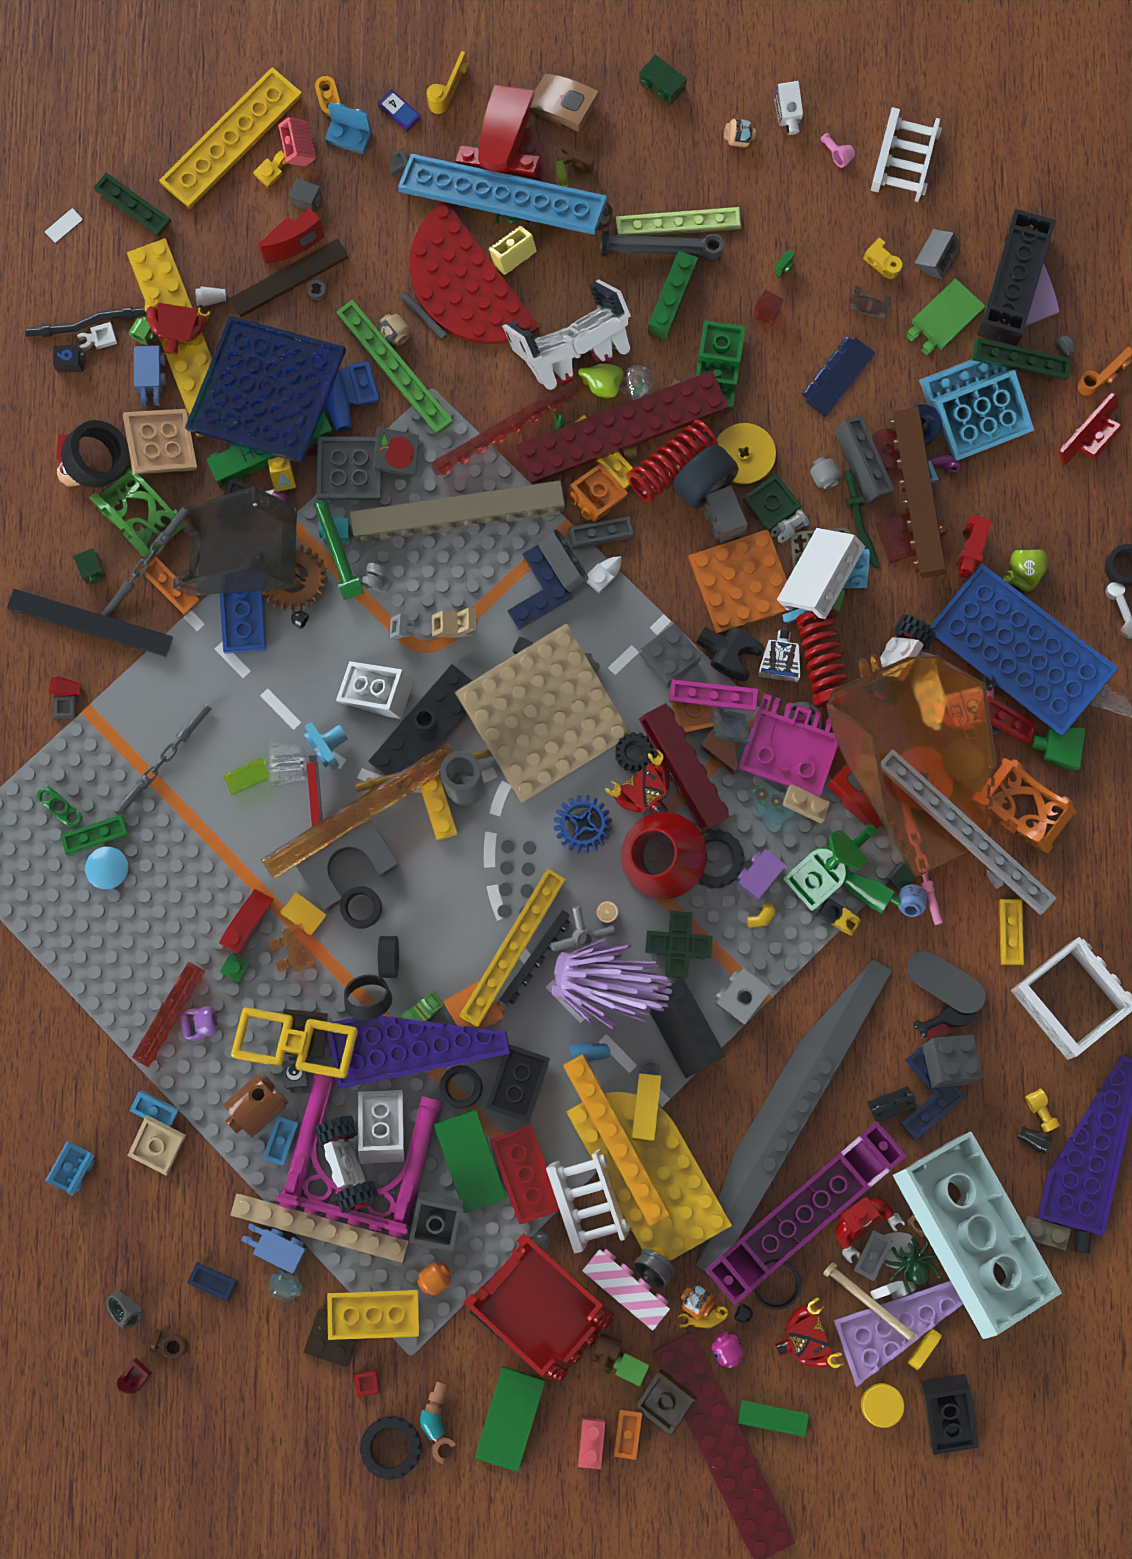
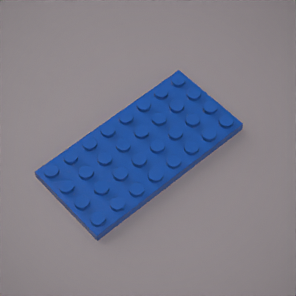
[930,563,1119,737]

